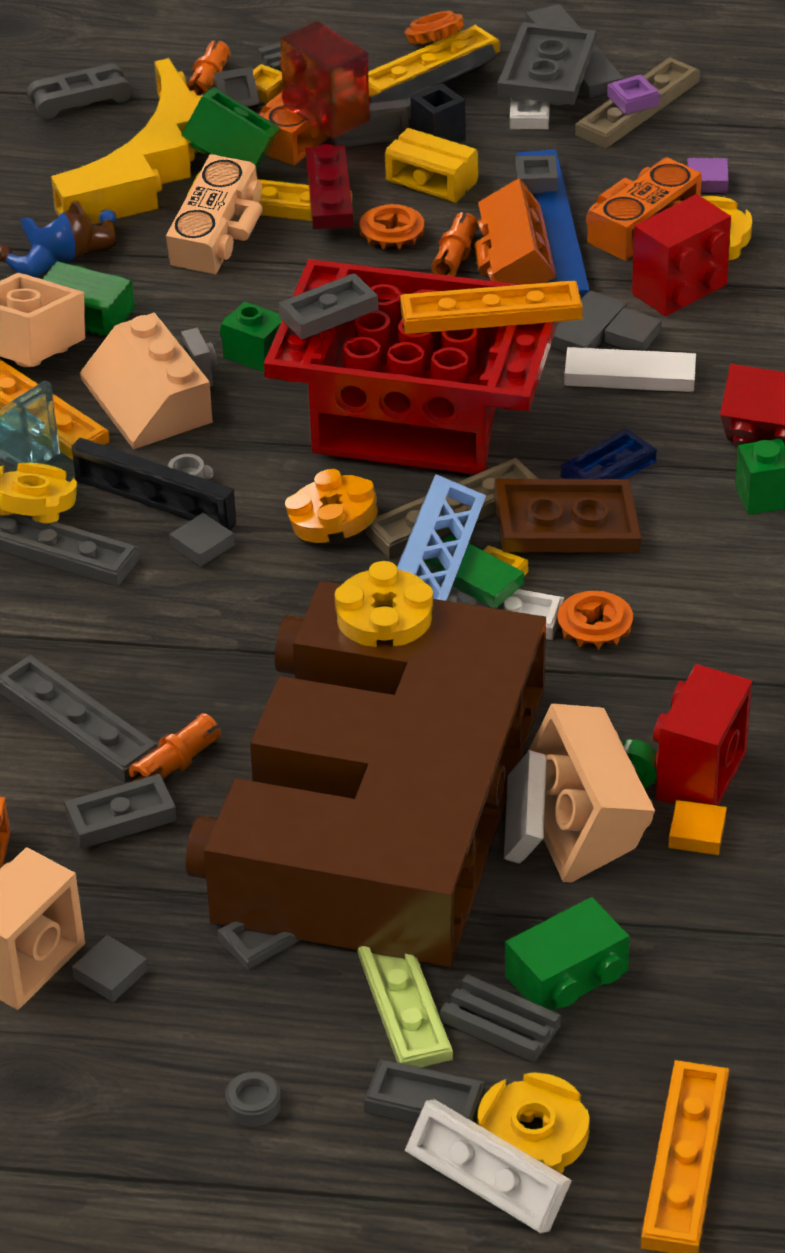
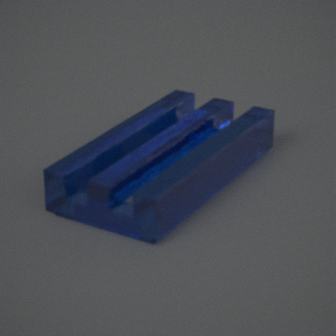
[560,428,657,479]

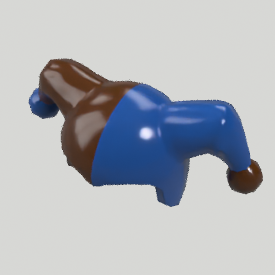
[0,201,117,278]

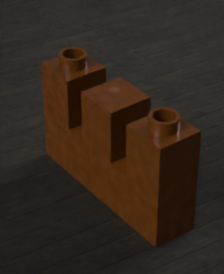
[186,581,546,968]

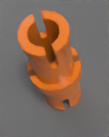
[187,41,231,96]
[431,212,479,276]
[129,713,221,781]

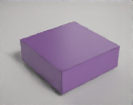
[607,74,660,115]
[687,158,728,193]

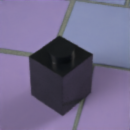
[410,83,466,143]

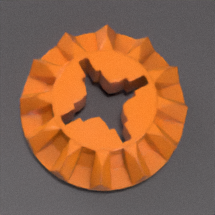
[404,11,464,45]
[359,204,424,250]
[557,591,633,650]

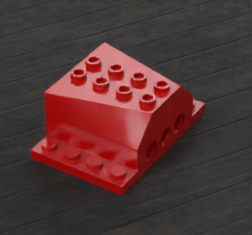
[264,259,558,475]

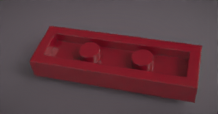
[305,144,353,230]

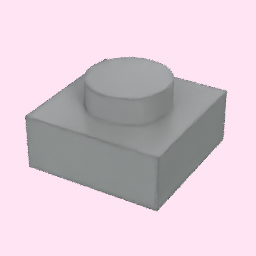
[181,328,217,387]

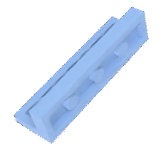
[397,474,486,601]

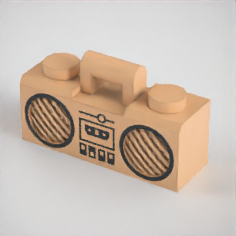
[166,154,263,275]

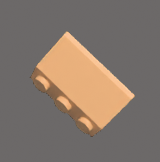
[80,312,213,450]
[528,703,655,883]

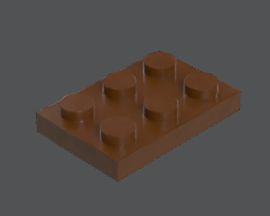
[493,479,642,553]

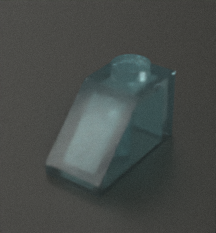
[0,380,60,467]

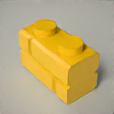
[385,128,478,203]

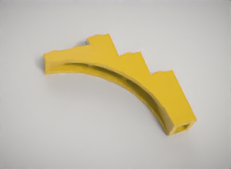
[51,58,202,224]

